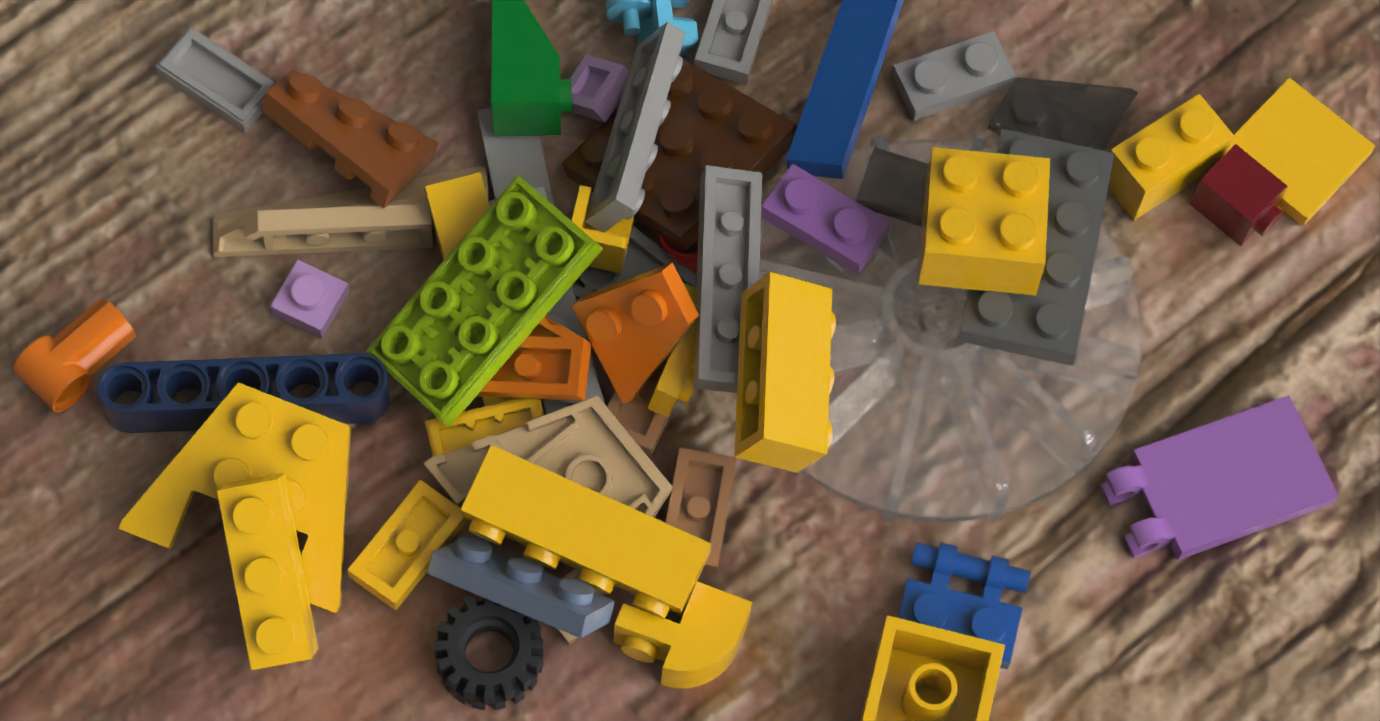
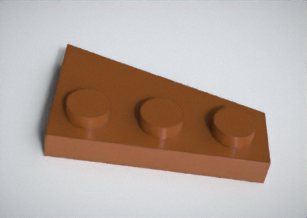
[261,70,438,209]

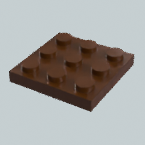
[562,59,797,251]

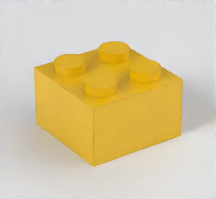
[918,147,1050,296]
[860,615,1005,721]

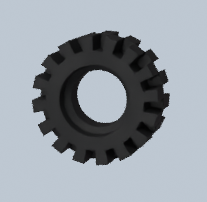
[435,595,543,710]

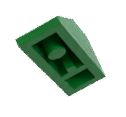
[491,0,572,136]

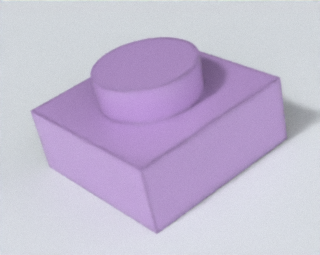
[570,55,629,123]
[270,260,350,339]

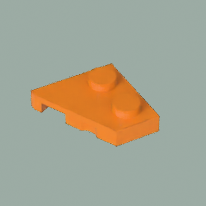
[571,262,699,404]
[477,316,591,401]

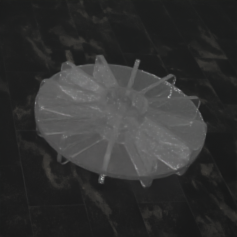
[759,135,1143,523]

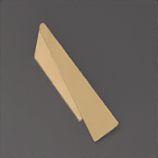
[213,166,488,257]

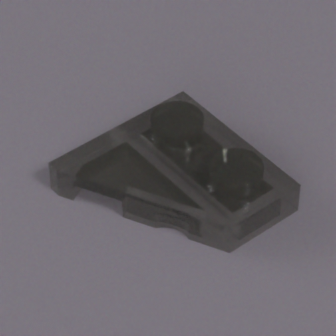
[987,77,1138,151]

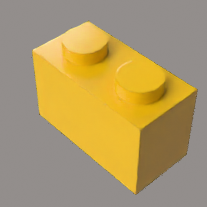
[1108,93,1234,220]

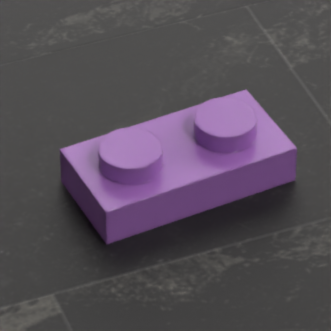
[761,164,891,275]

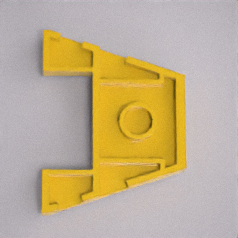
[118,383,351,613]

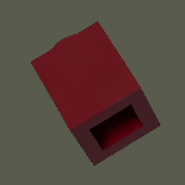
[1190,144,1288,246]

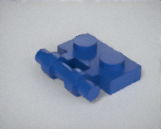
[898,542,1031,669]

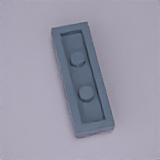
[428,537,615,638]

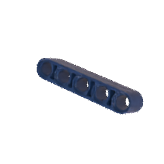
[97,353,390,433]

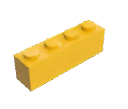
[460,445,711,619]

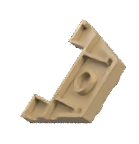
[424,396,672,644]

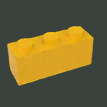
[734,272,836,473]
[217,473,319,670]

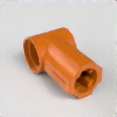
[13,297,136,413]

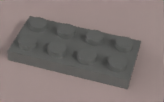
[957,129,1115,366]

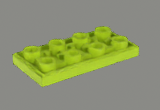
[366,175,603,427]

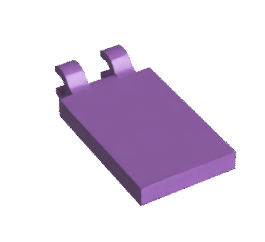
[1100,395,1339,561]

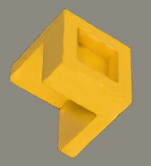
[572,185,634,274]

